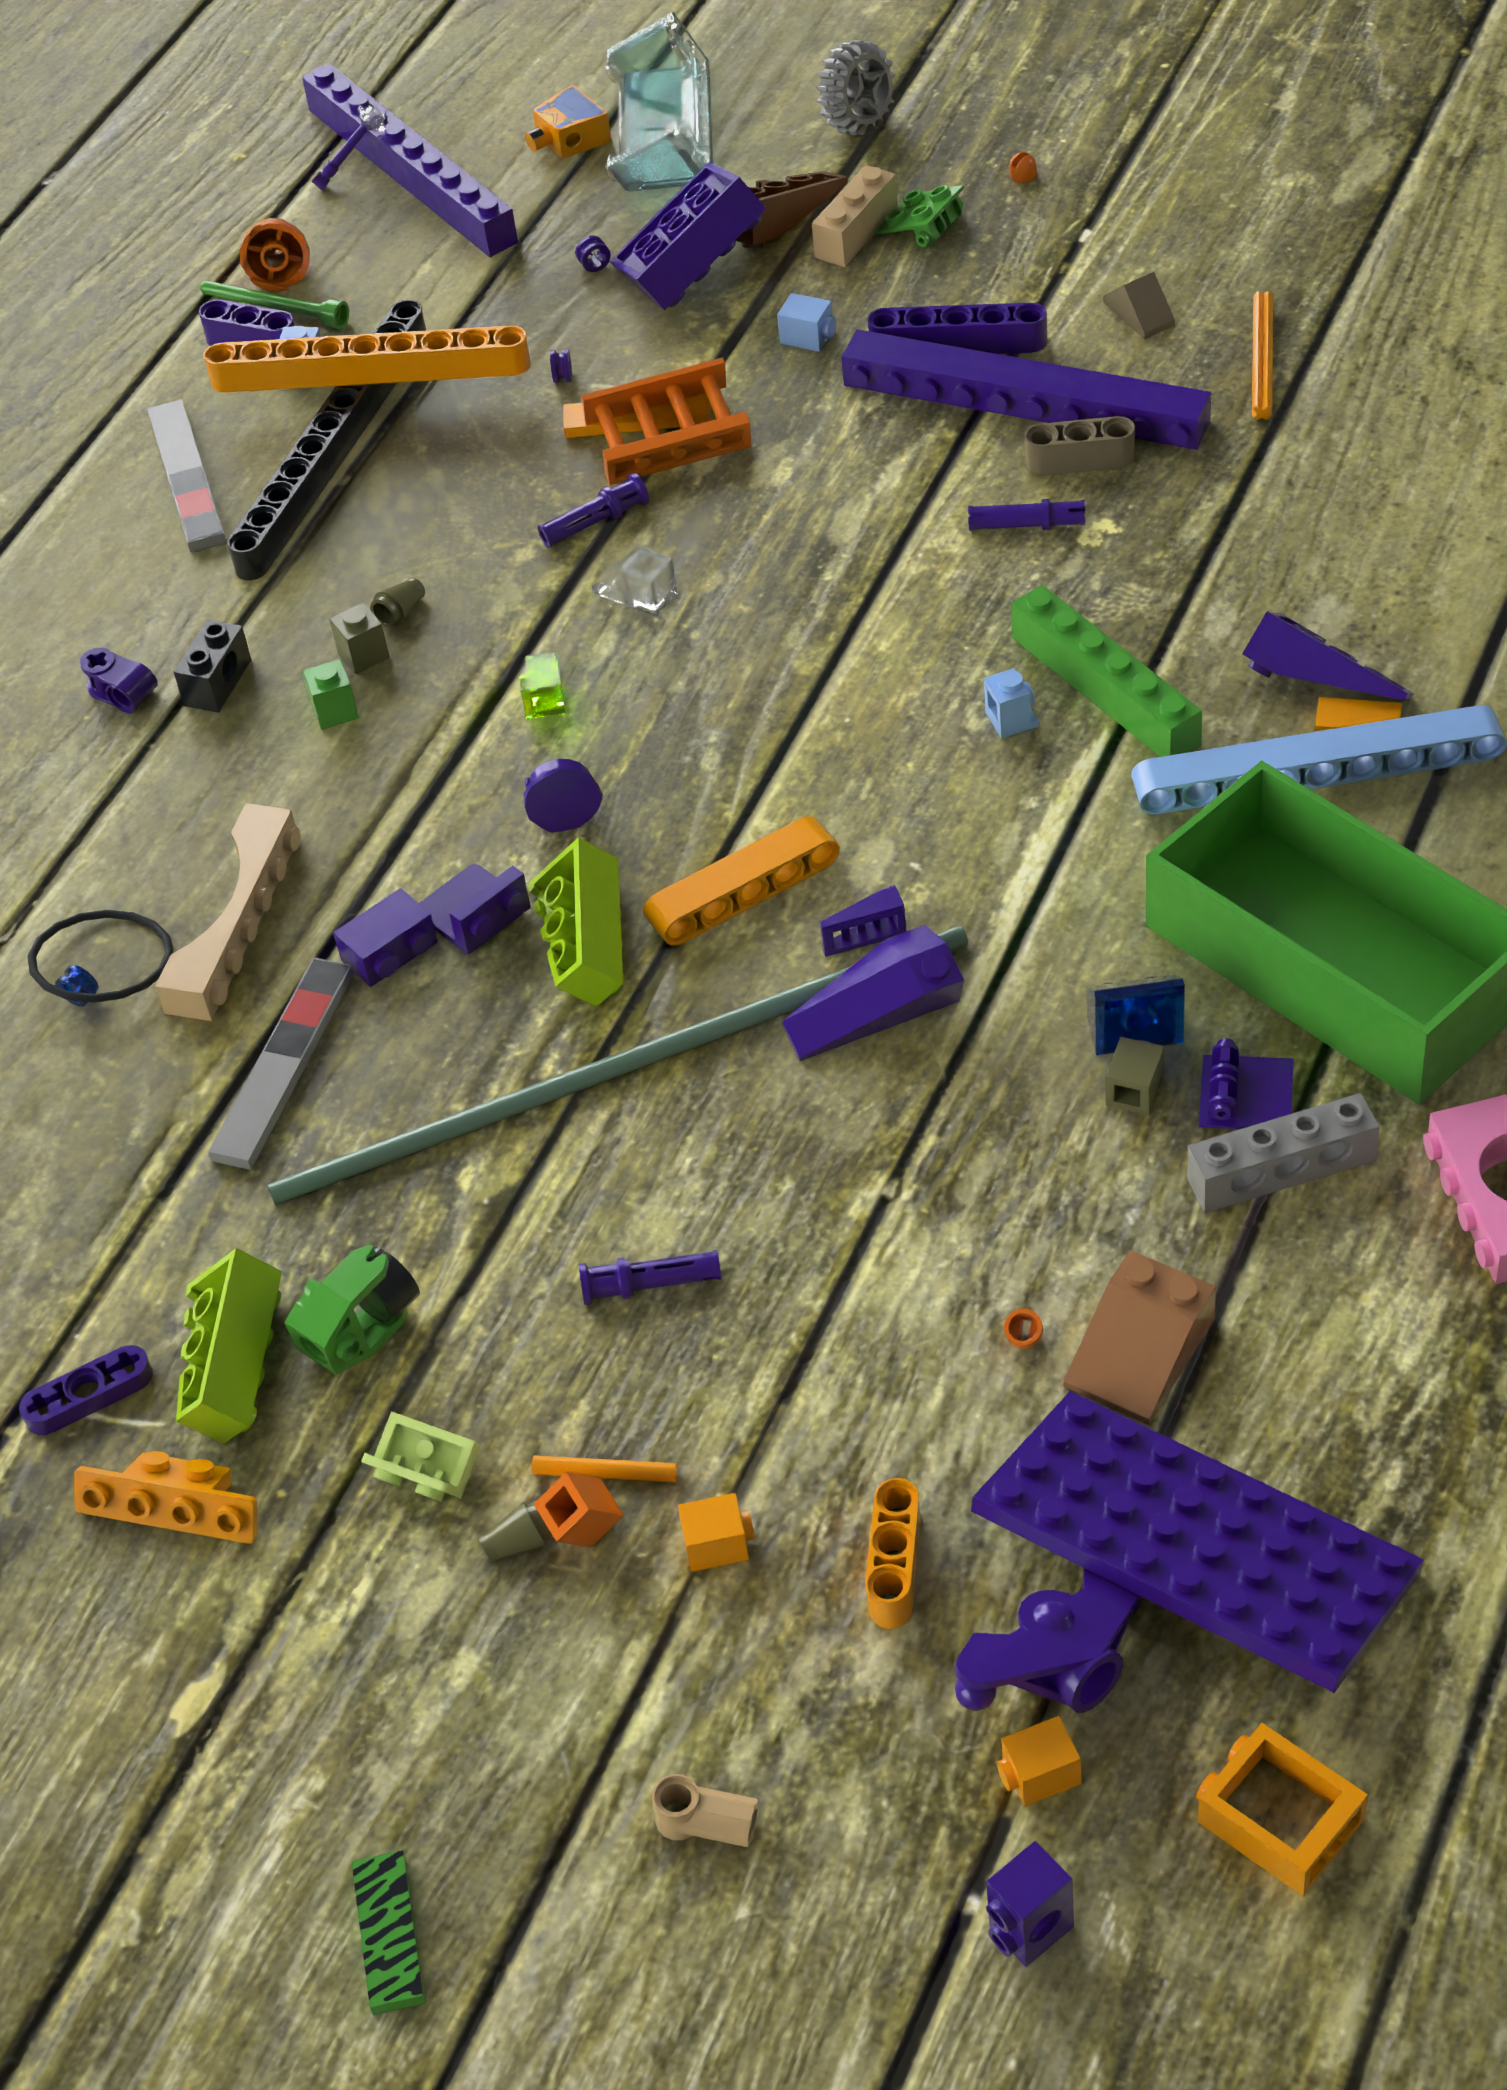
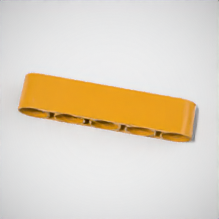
[643,816,840,946]

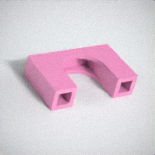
[1423,1094,1507,1284]

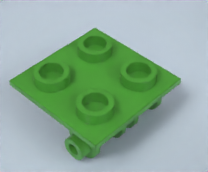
[875,185,965,247]

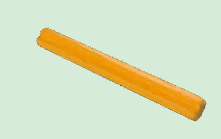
[1252,291,1273,420]

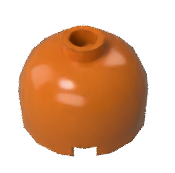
[240,218,310,291]

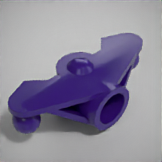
[955,1568,1142,1713]

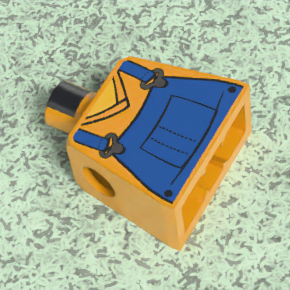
[525,85,612,158]

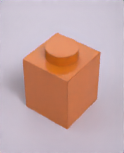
[534,1472,624,1547]

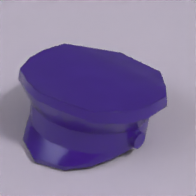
[523,759,603,833]

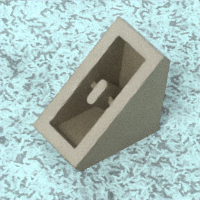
[1103,272,1175,339]

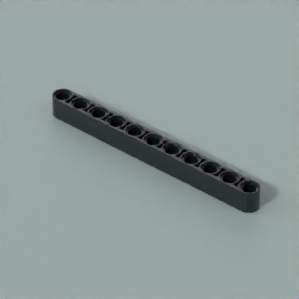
[227,299,426,581]

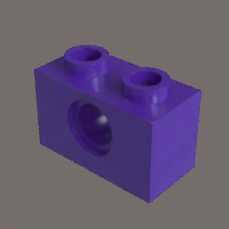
[986,1841,1074,1967]

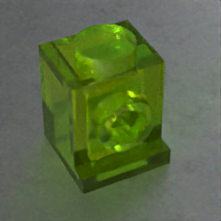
[519,652,565,719]

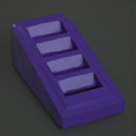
[819,885,907,957]

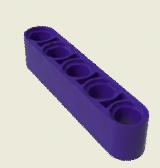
[867,303,1048,354]

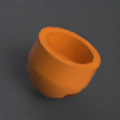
[1009,151,1037,183]
[1004,1308,1044,1349]

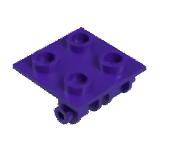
[1199,1038,1294,1129]

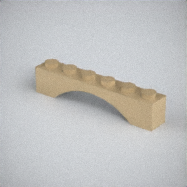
[155,803,301,1021]

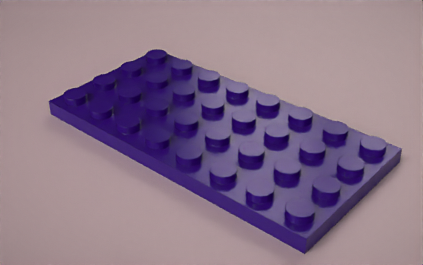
[971,1391,1424,1693]

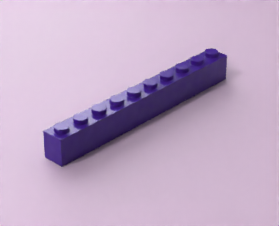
[302,63,518,257]
[841,329,1211,450]

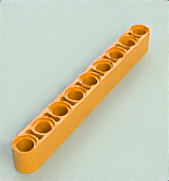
[204,326,531,393]

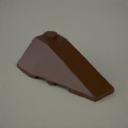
[735,171,848,248]

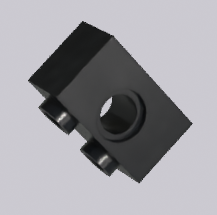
[173,619,252,713]

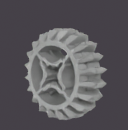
[815,39,896,136]

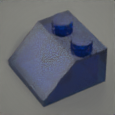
[1086,975,1185,1055]

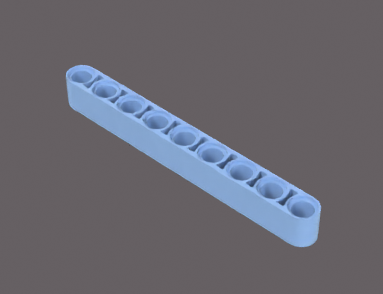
[1131,705,1507,814]

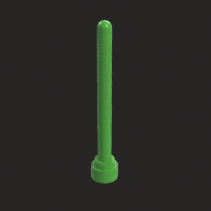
[200,281,350,330]

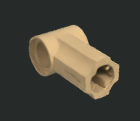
[652,1774,759,1848]

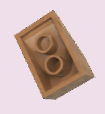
[1063,1250,1216,1425]

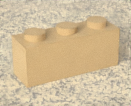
[812,165,898,267]

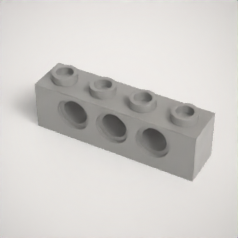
[1187,1093,1380,1213]

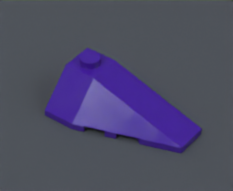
[1242,611,1414,701]
[782,925,964,1062]

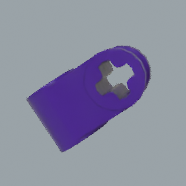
[80,648,158,713]

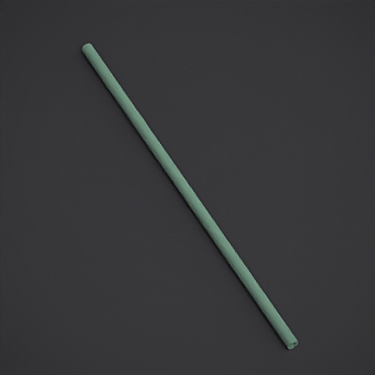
[267,925,968,1205]

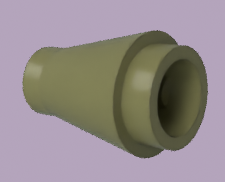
[370,578,425,627]
[478,1500,553,1563]

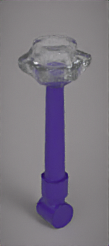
[311,104,386,190]

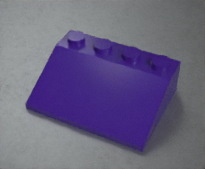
[609,162,767,310]

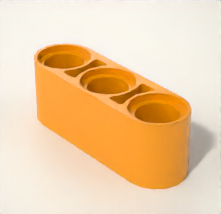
[865,1478,921,1629]

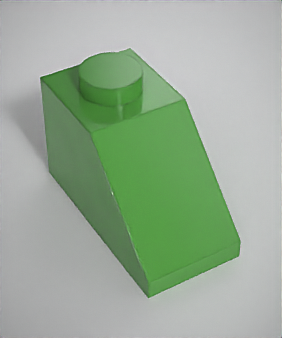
[301,659,359,730]

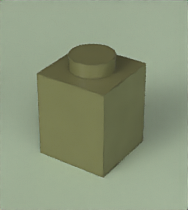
[329,602,390,674]
[1105,1037,1164,1115]

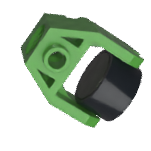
[285,1245,420,1375]

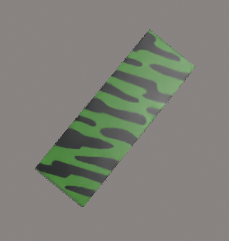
[351,1850,426,2015]

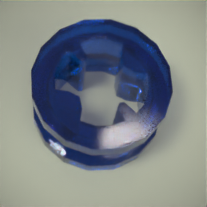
[55,965,99,1007]

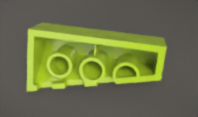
[528,837,624,1007]
[176,1248,282,1444]

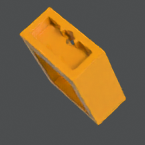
[1196,1723,1368,1896]

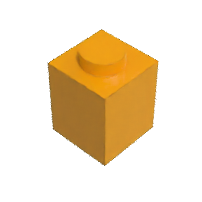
[678,1493,755,1572]
[997,1716,1082,1807]

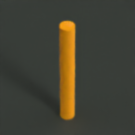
[532,1455,678,1483]

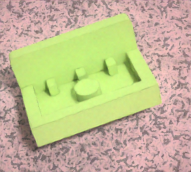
[361,1411,481,1502]

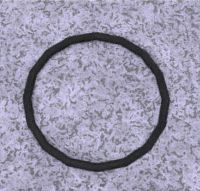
[27,910,173,1003]

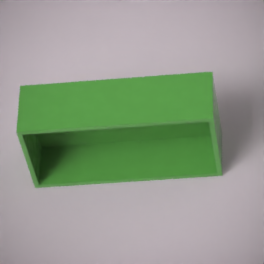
[1146,760,1507,1105]

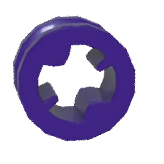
[575,236,611,272]
[550,348,572,383]

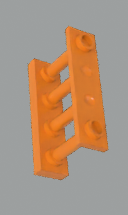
[581,357,751,485]

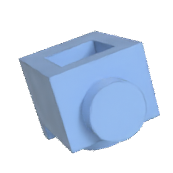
[984,668,1039,739]

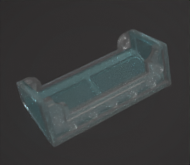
[605,12,713,192]

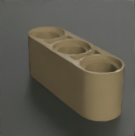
[1024,416,1135,475]

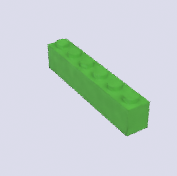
[1011,585,1202,757]

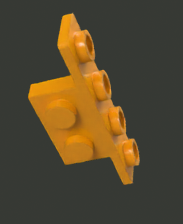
[74,1451,257,1544]

